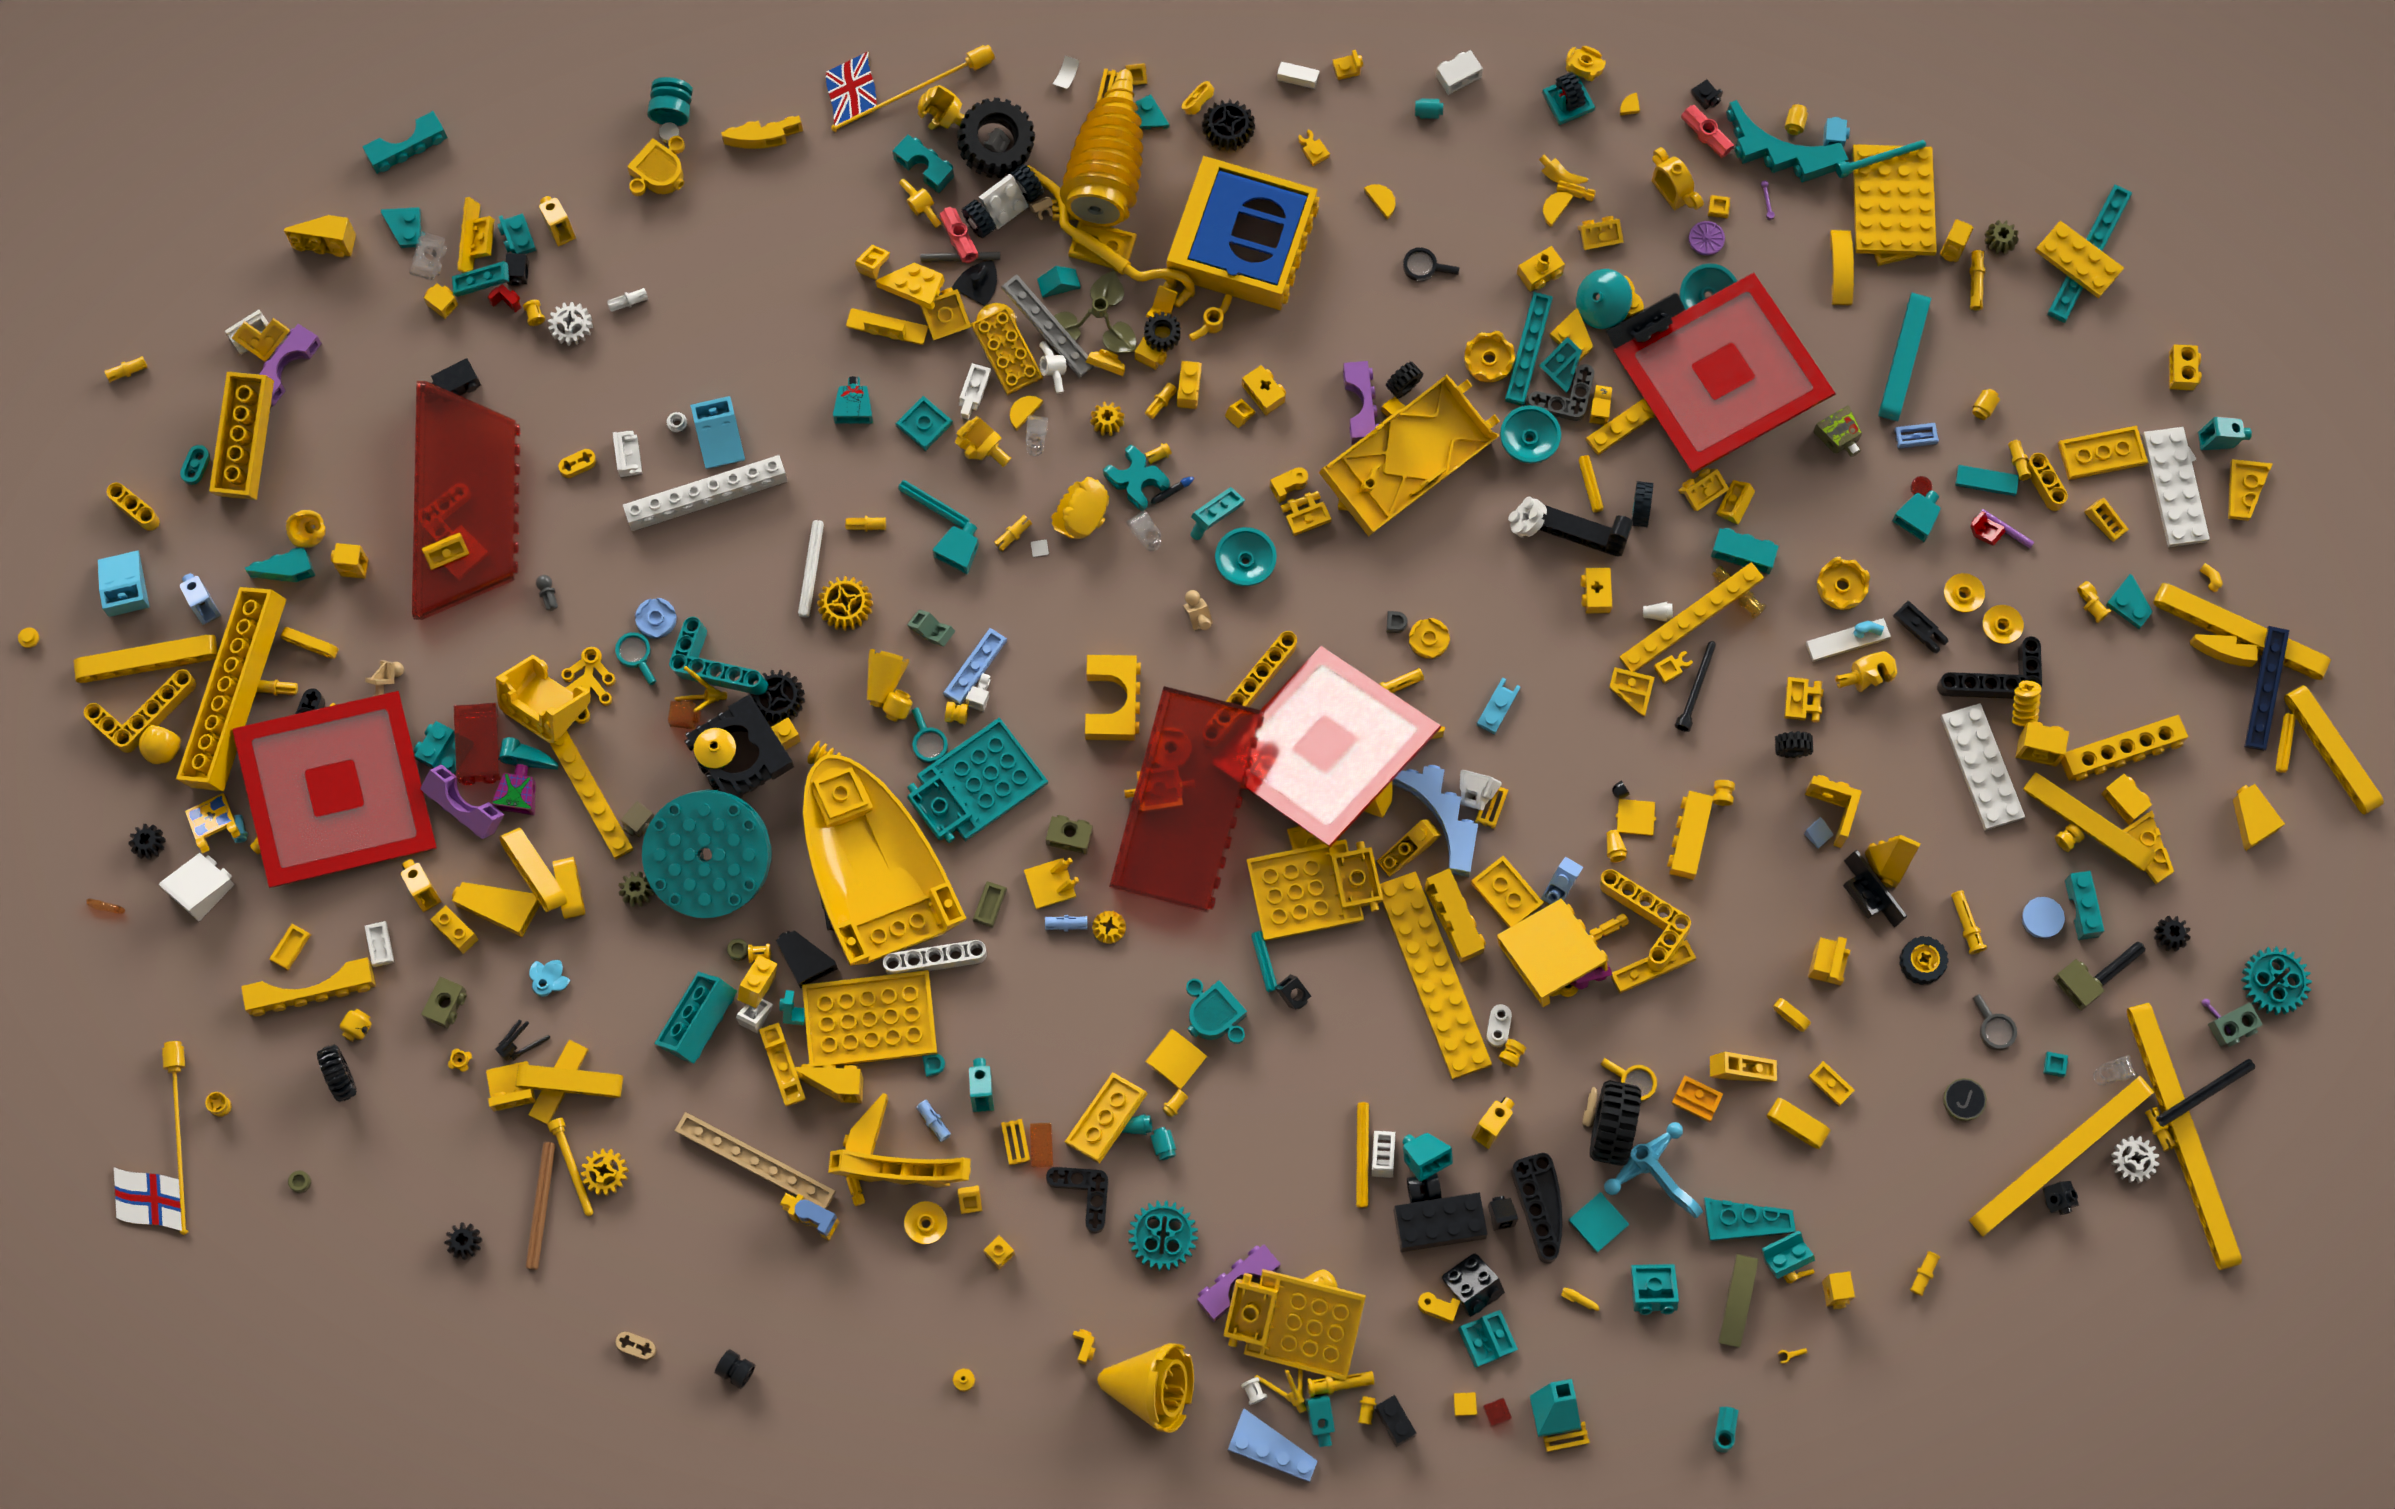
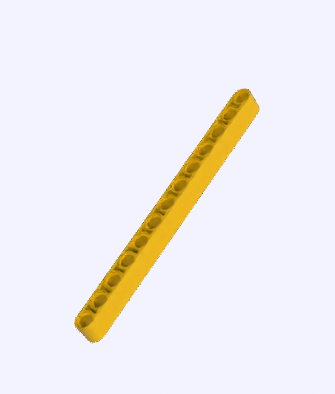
[2127,1003,2242,1270]

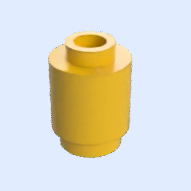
[1784,104,1808,135]
[1972,389,2000,420]

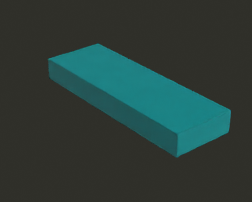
[452,261,509,297]
[1955,465,2019,496]

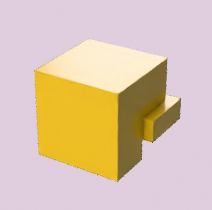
[1808,937,1851,986]

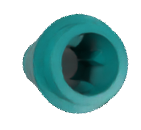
[1121,1114,1152,1135]

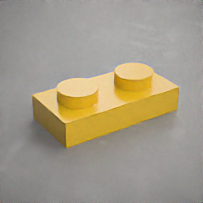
[1808,1061,1855,1107]

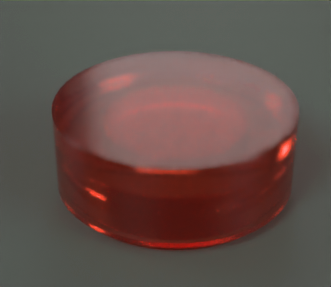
[1911,476,1932,497]

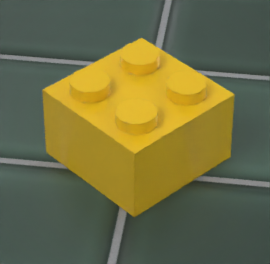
[2015,721,2069,767]

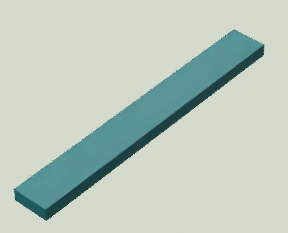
[2047,184,2132,323]

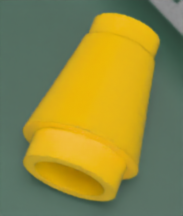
[1606,830,1628,862]

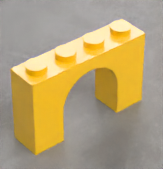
[1085,655,1141,741]

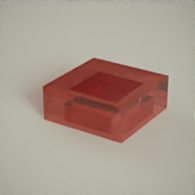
[1483,1397,1512,1427]

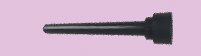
[1674,641,1716,732]

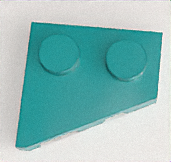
[381,207,421,248]

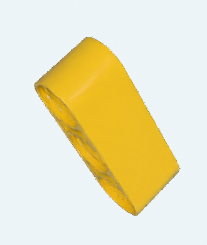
[2028,453,2068,511]
[106,482,160,531]
[553,857,585,919]
[1766,1098,1831,1149]

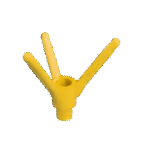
[675,666,727,713]
[1255,1369,1307,1413]

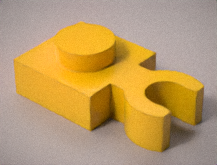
[1298,130,1330,166]
[1654,651,1693,684]

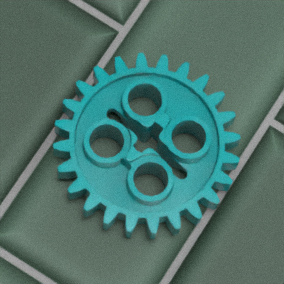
[2241,946,2312,1015]
[1128,1200,1198,1271]

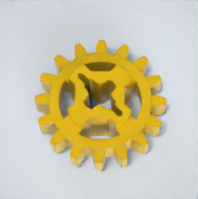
[581,1148,629,1196]

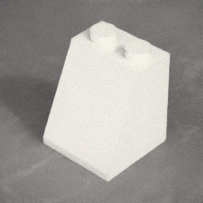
[159,853,235,921]

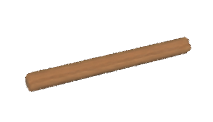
[526,1142,555,1270]

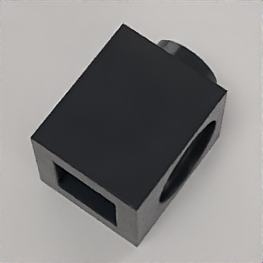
[505,253,529,286]
[1274,974,1311,1010]

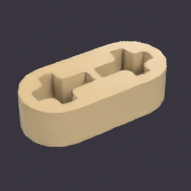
[616,1332,657,1361]

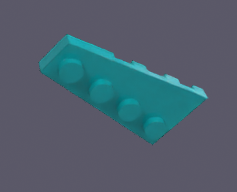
[1703,1197,1796,1241]

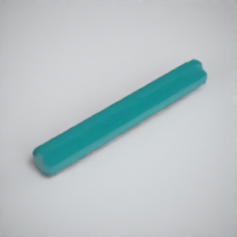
[898,480,970,529]

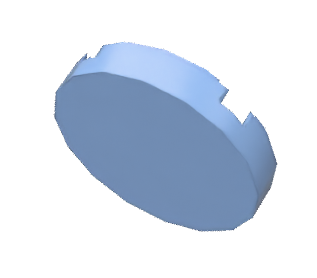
[635,598,677,639]
[2022,897,2065,939]

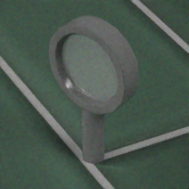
[1973,994,2017,1050]

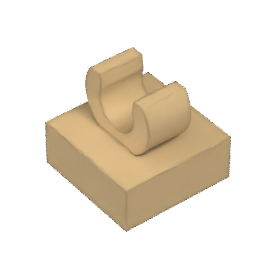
[1028,196,1053,220]

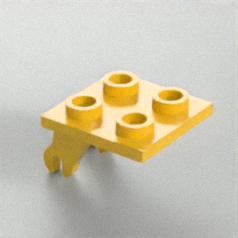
[1024,858,1079,910]

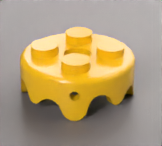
[1464,331,1515,382]
[1817,557,1870,610]

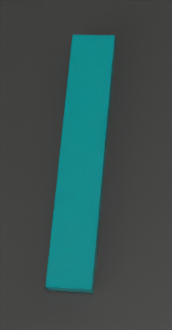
[1504,292,1553,406]

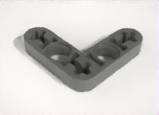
[1528,364,1594,421]

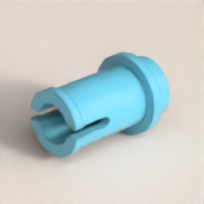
[231,815,248,843]

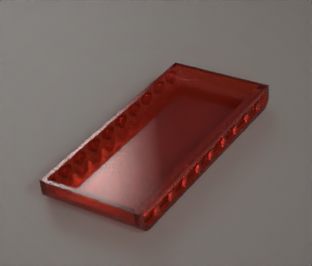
[1109,686,1264,913]

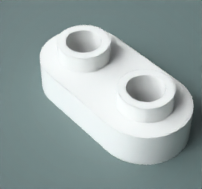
[1486,1004,1512,1047]

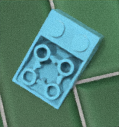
[690,396,745,469]
[98,550,150,617]

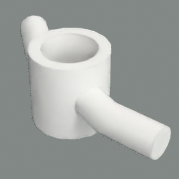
[1039,341,1066,394]

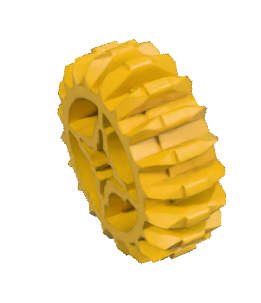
[817,576,873,631]

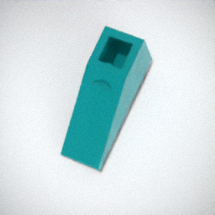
[245,547,315,583]

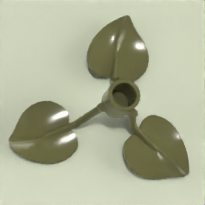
[1054,271,1136,353]

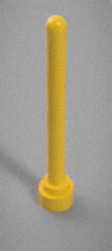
[547,1118,593,1216]

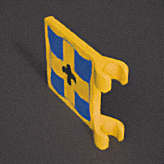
[185,793,241,853]

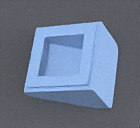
[1804,817,1834,849]

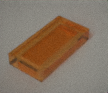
[1030,1123,1053,1167]

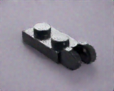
[1893,601,1949,653]

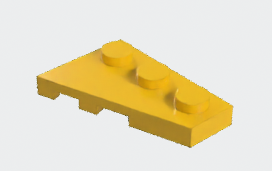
[2228,459,2272,521]
[2123,811,2174,885]

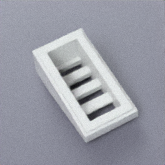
[1372,1131,1395,1178]

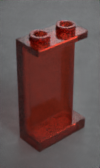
[454,703,501,785]

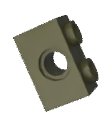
[1046,815,1093,854]
[421,977,467,1029]

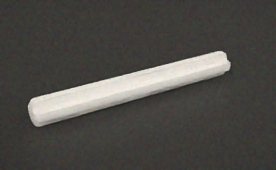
[798,520,824,617]

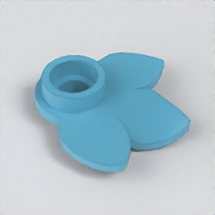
[529,960,570,997]

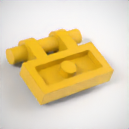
[1280,491,1331,536]
[1784,677,1824,722]

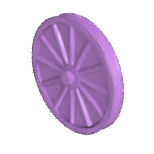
[1689,221,1725,255]

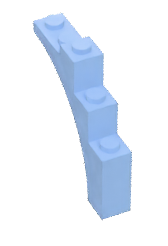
[1392,765,1478,877]

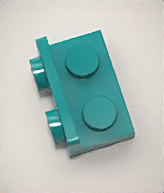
[497,213,537,254]
[1762,1231,1815,1279]

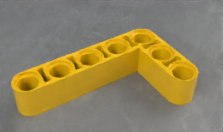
[83,669,196,753]
[1600,869,1691,971]

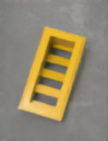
[2084,498,2129,542]

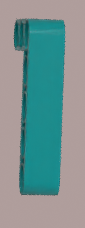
[669,617,768,695]

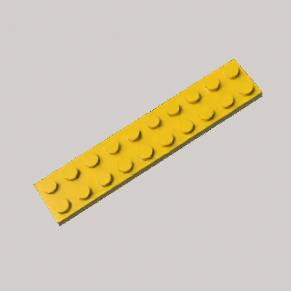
[1380,871,1492,1080]

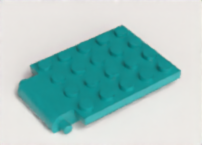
[907,717,1048,843]

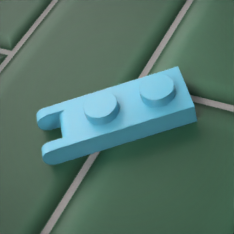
[1477,678,1521,735]

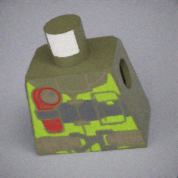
[1813,405,1862,457]

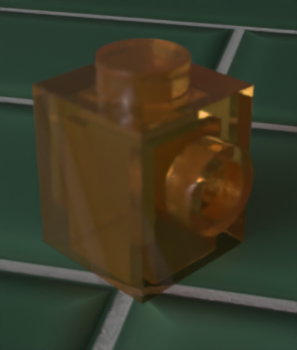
[668,700,701,729]

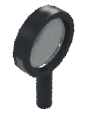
[1403,247,1459,281]

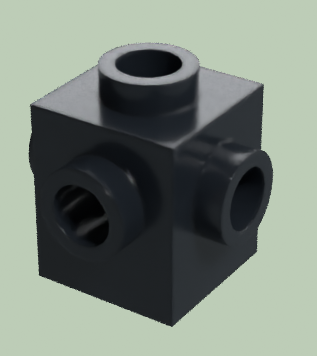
[2042,1181,2079,1215]

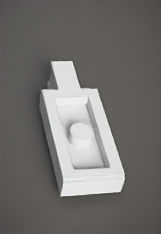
[959,363,991,420]

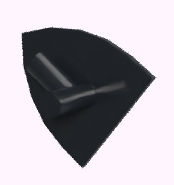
[952,260,997,306]

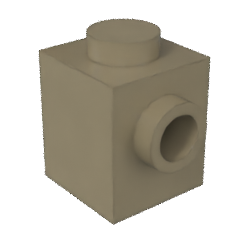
[621,801,654,838]

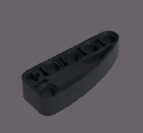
[1511,1153,1563,1263]

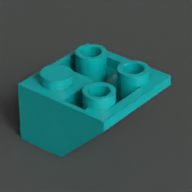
[1530,1379,1581,1437]

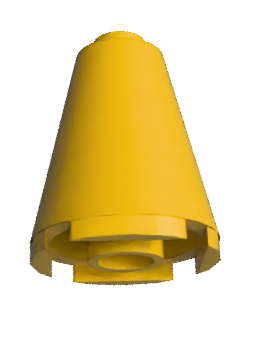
[867,649,909,708]

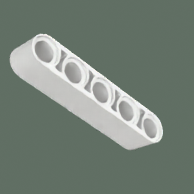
[883,940,987,975]

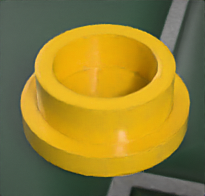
[18,627,39,648]

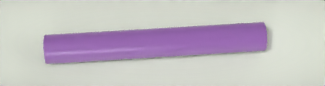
[1979,509,2034,549]

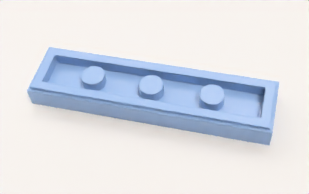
[943,628,1007,705]

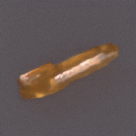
[86,898,125,914]

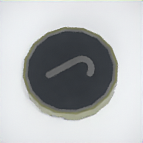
[1943,1078,1987,1121]

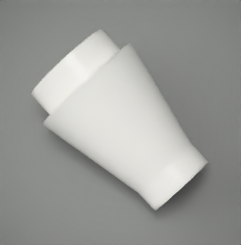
[1643,602,1673,622]

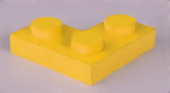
[232,318,290,362]

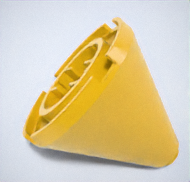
[1097,1343,1194,1433]

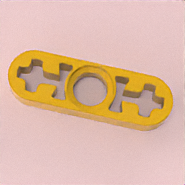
[280,627,339,659]

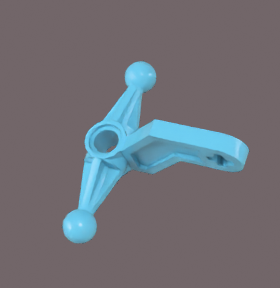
[1604,1122,1703,1218]

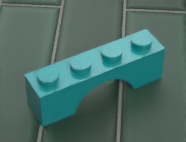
[362,111,447,174]

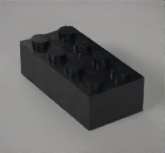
[1393,1192,1488,1252]

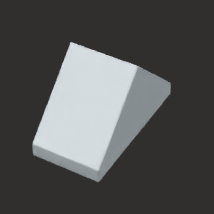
[736,999,773,1034]

